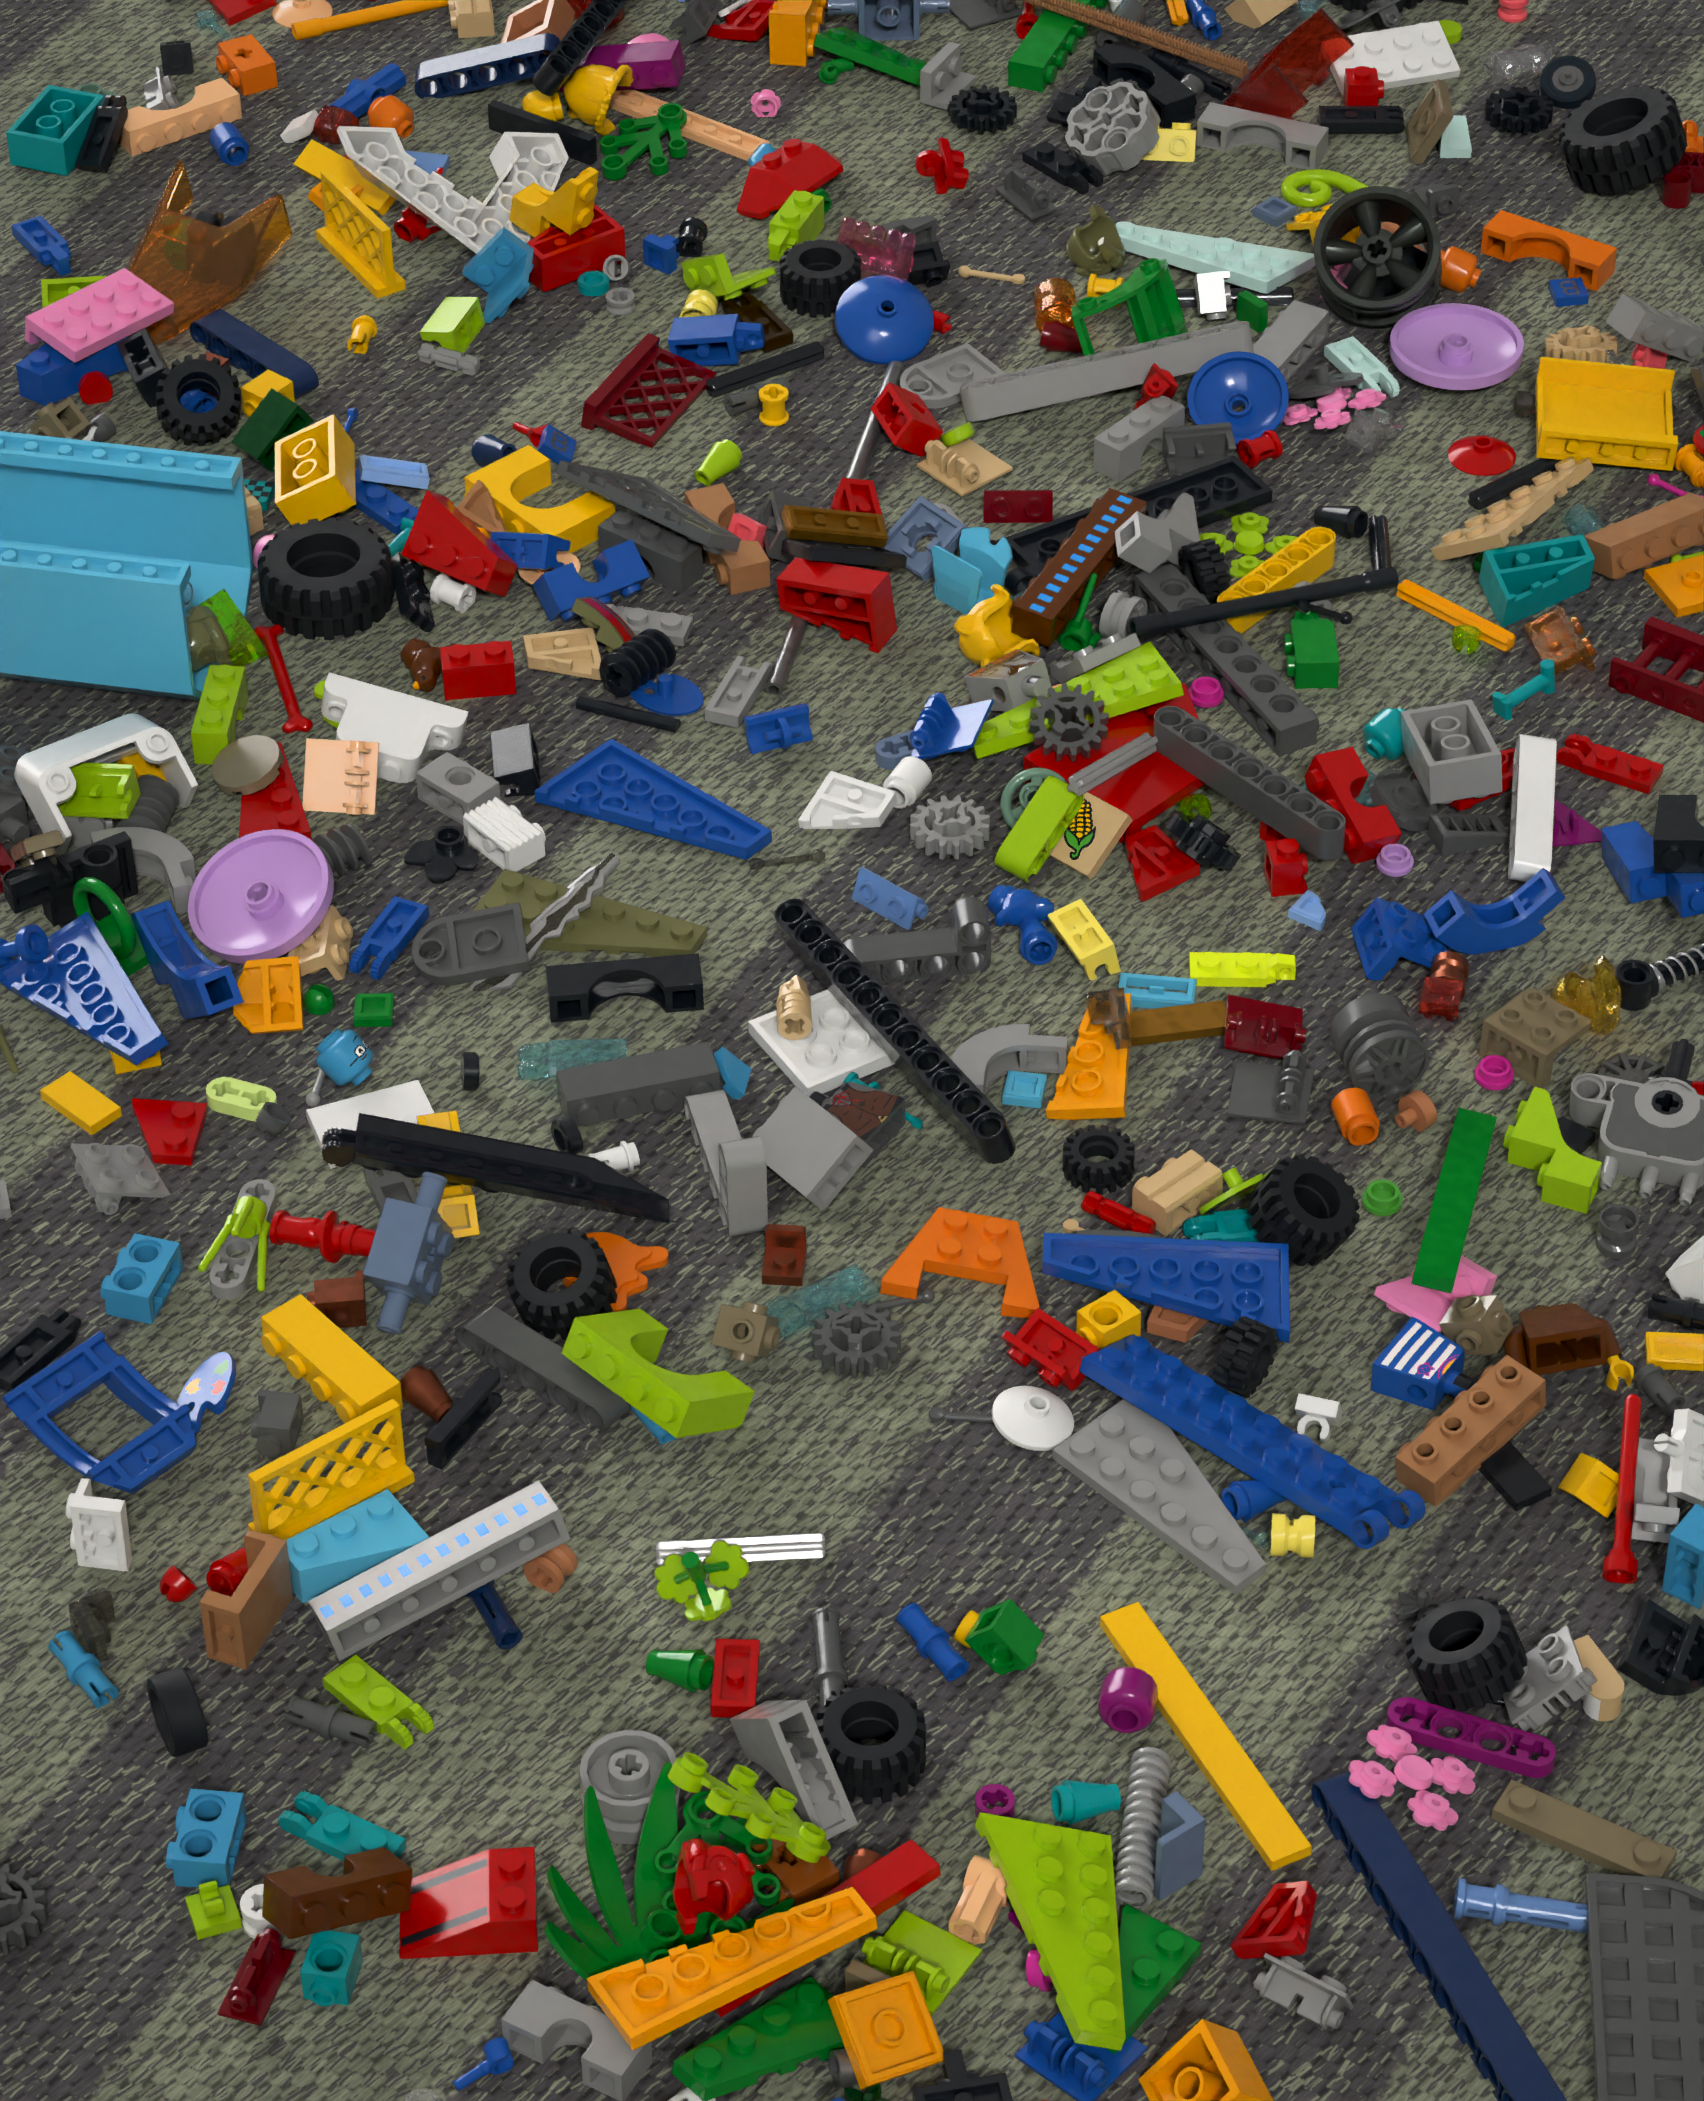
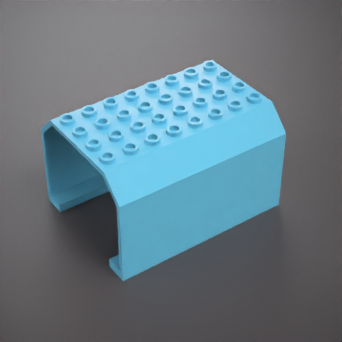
[0,431,253,701]

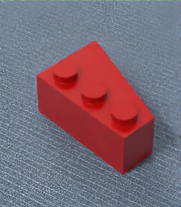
[527,203,626,292]
[401,490,518,597]

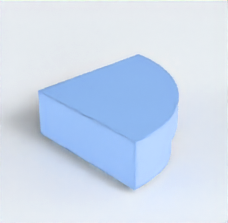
[1288,890,1326,931]

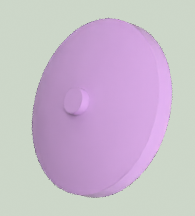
[1389,303,1524,390]
[188,829,334,964]

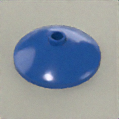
[835,275,934,364]
[1187,351,1289,446]

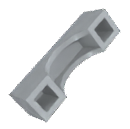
[1196,102,1329,170]

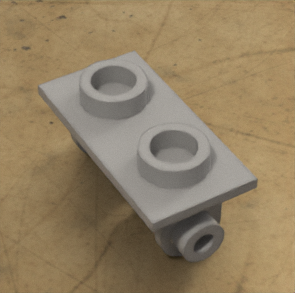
[144,66,180,110]
[1254,1953,1354,2030]

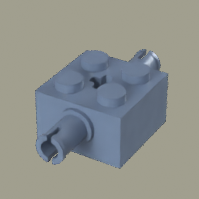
[828,0,950,40]
[363,1172,454,1335]

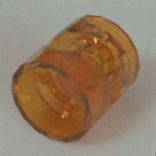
[1033,278,1076,334]

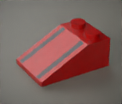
[399,1847,538,1959]

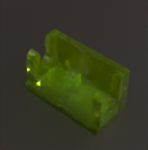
[199,589,267,666]

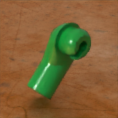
[818,57,854,84]

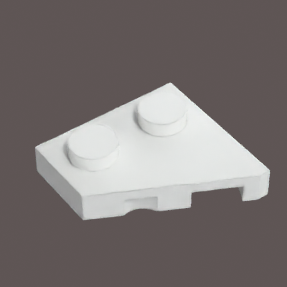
[798,771,897,829]

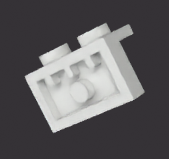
[66,1478,132,1572]

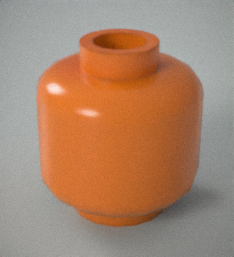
[367,95,414,139]
[1440,246,1482,293]

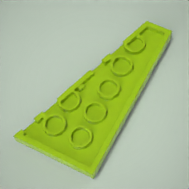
[970,642,1184,759]
[975,1812,1126,2051]

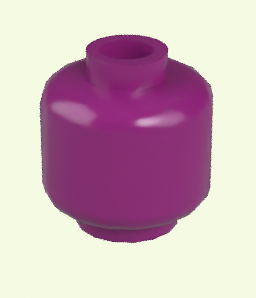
[1098,1667,1158,1733]

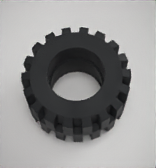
[780,239,861,318]
[156,354,241,446]
[1247,1154,1360,1266]
[506,1228,617,1341]
[1405,1595,1527,1712]
[815,1683,926,1805]

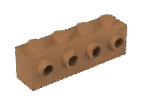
[1584,492,1704,580]
[1395,1355,1546,1507]

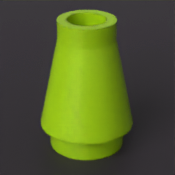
[694,439,742,486]

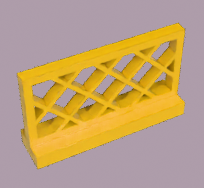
[315,169,406,299]
[248,1398,415,1540]

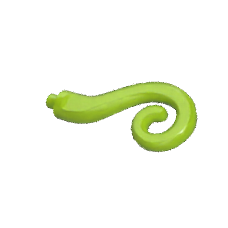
[1281,169,1369,208]

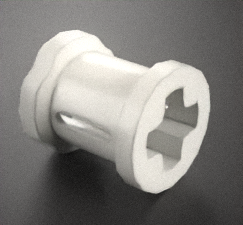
[430,573,476,614]

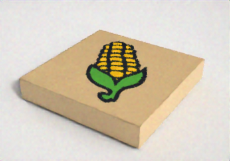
[1049,792,1133,880]

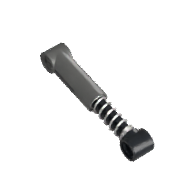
[1613,943,1704,1011]

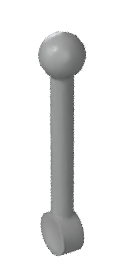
[305,1068,325,1107]

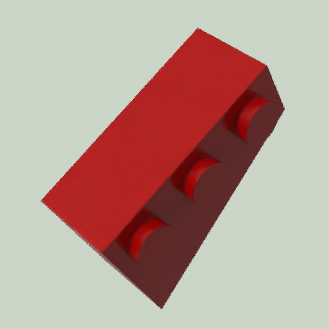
[776,557,897,654]

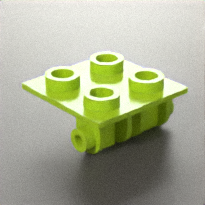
[862,1910,982,2016]

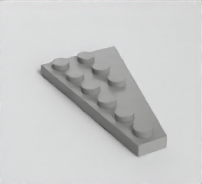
[1052,1399,1266,1595]

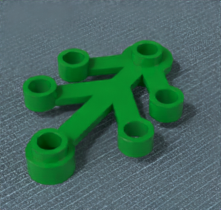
[599,103,688,181]
[654,1791,781,1941]

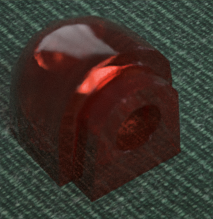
[313,105,360,144]

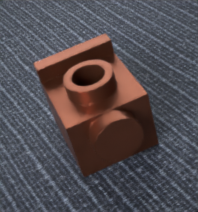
[307,1271,367,1328]

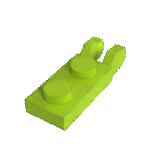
[322,1655,435,1750]

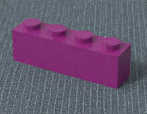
[559,40,686,93]

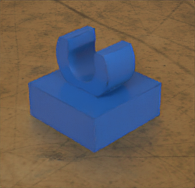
[643,234,680,275]

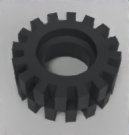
[1178,538,1231,604]
[1063,1125,1135,1194]
[1213,1316,1279,1398]

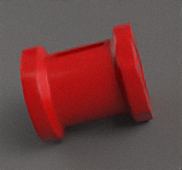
[1237,429,1283,469]

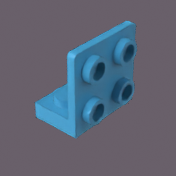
[462,227,534,323]

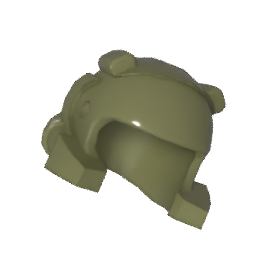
[1066,205,1127,277]
[186,605,232,672]

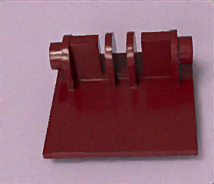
[1224,994,1307,1060]

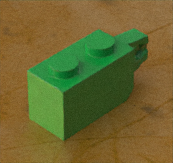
[1283,611,1340,689]

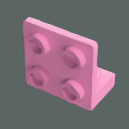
[1374,1255,1497,1333]

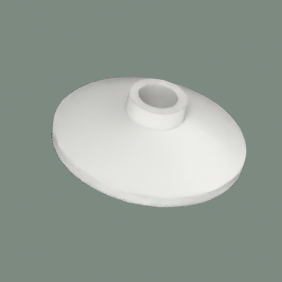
[992,1386,1074,1451]

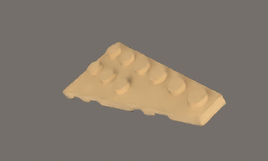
[1431,457,1594,561]

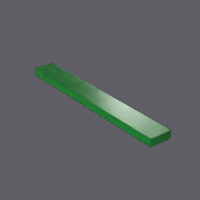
[1411,1107,1497,1293]

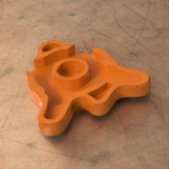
[562,1232,669,1312]

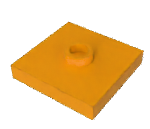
[1644,554,1704,618]
[828,1970,944,2090]

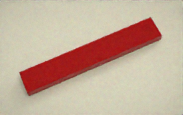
[713,1839,941,2017]

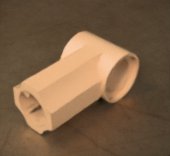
[949,1855,1010,1945]

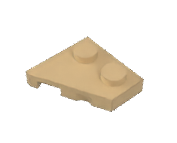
[523,627,601,680]

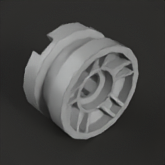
[1099,590,1148,638]

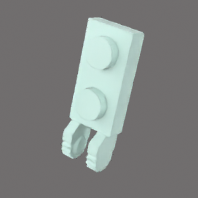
[1324,336,1400,397]

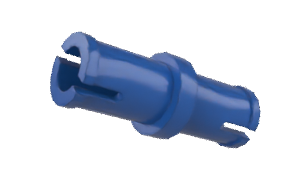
[1186,0,1222,41]
[896,1603,969,1682]

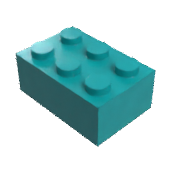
[6,85,105,176]

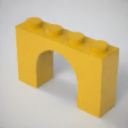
[464,445,615,553]

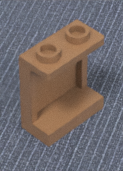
[199,1530,293,1670]

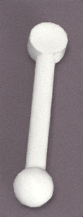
[718,0,752,18]

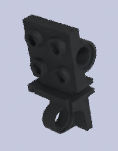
[2,831,138,928]

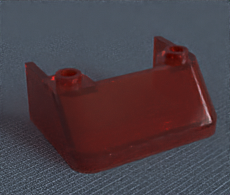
[1223,8,1354,120]

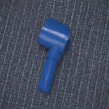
[452,2037,514,2091]

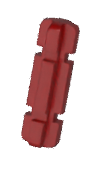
[1081,1191,1156,1234]

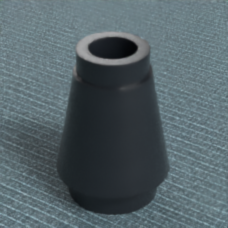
[1314,505,1368,540]

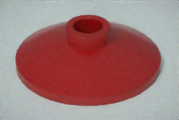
[1448,435,1516,476]

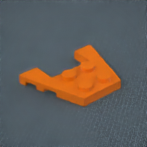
[880,1207,1039,1318]

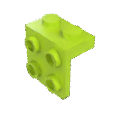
[681,253,776,300]

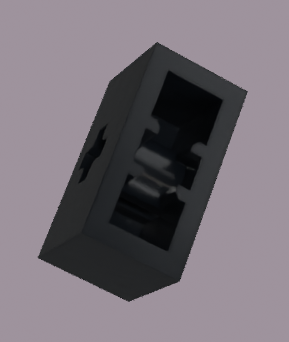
[116,328,169,408]

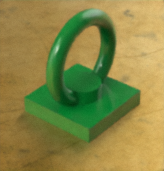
[72,877,149,976]

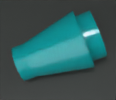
[1051,1780,1121,1825]

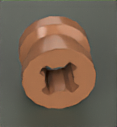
[523,1543,578,1594]

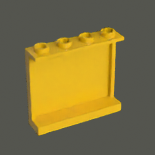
[1535,357,1678,471]

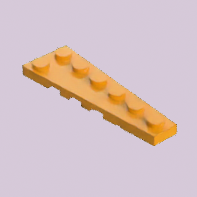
[586,1887,878,2051]

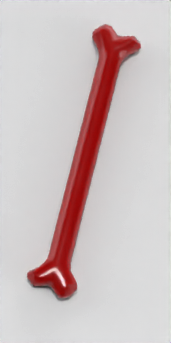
[253,624,313,734]

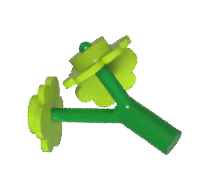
[654,1541,749,1621]

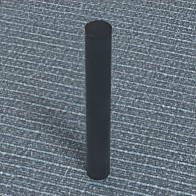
[576,695,681,733]

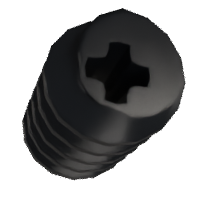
[599,629,676,698]

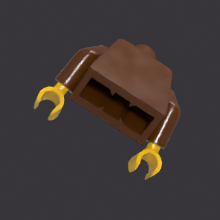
[1504,1303,1634,1391]

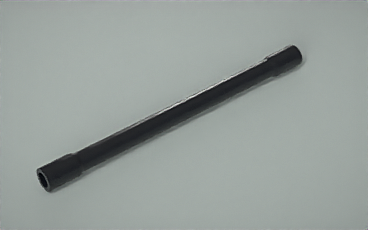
[1129,567,1399,638]

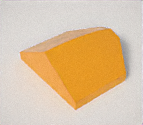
[233,956,304,1034]

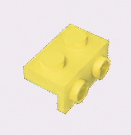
[1141,122,1197,162]

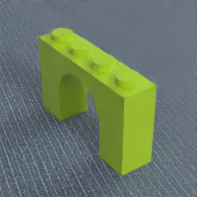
[561,1308,755,1438]

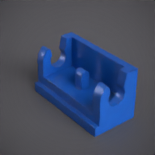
[491,532,570,570]

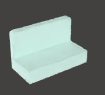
[1437,115,1472,158]

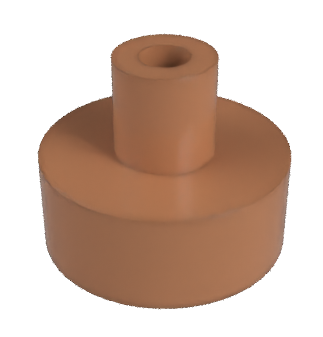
[1395,1090,1437,1132]

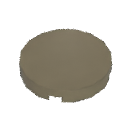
[211,735,284,796]

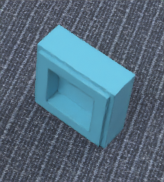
[1002,1070,1047,1108]

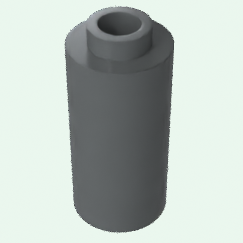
[1097,0,1146,48]

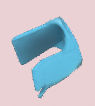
[931,527,1013,615]

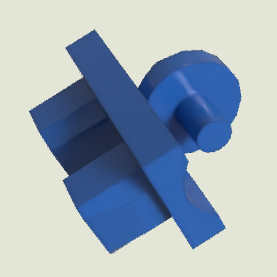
[744,703,813,754]

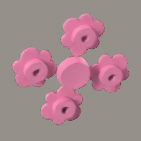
[1282,387,1387,429]
[1348,1725,1476,1831]

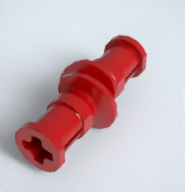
[269,1210,376,1264]

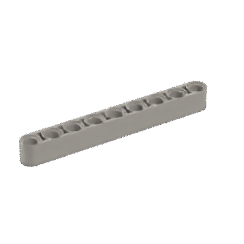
[960,321,1254,422]

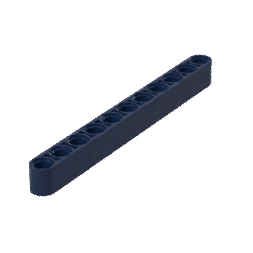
[1311,1771,1567,2101]

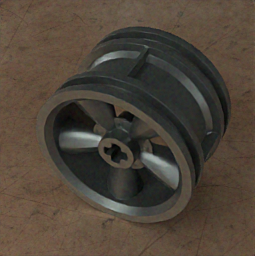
[1313,186,1442,330]

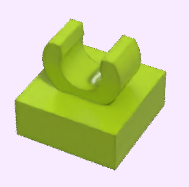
[185,1880,242,1940]

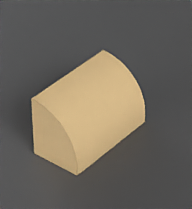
[1225,0,1298,29]

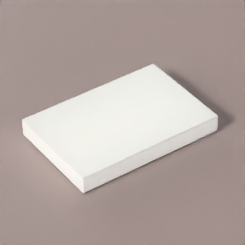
[306,1080,434,1169]

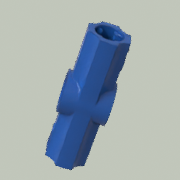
[326,63,406,126]

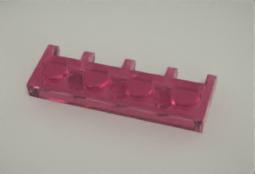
[838,217,916,280]

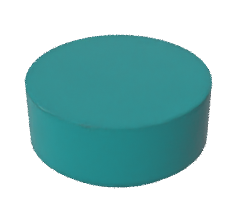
[577,271,610,297]

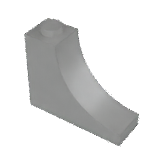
[730,1700,858,1840]

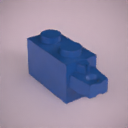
[668,314,765,366]

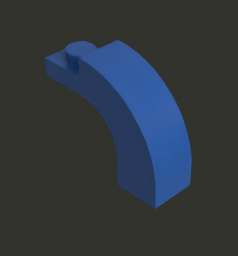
[1423,868,1566,955]

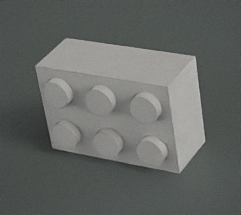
[1401,699,1503,805]

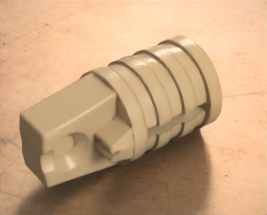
[776,975,812,1040]

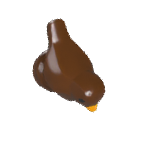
[400,638,456,692]

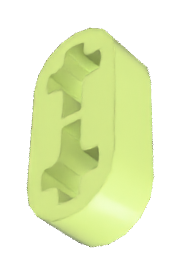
[206,1077,277,1121]

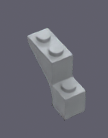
[1115,493,1200,574]

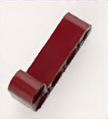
[1661,152,1704,209]

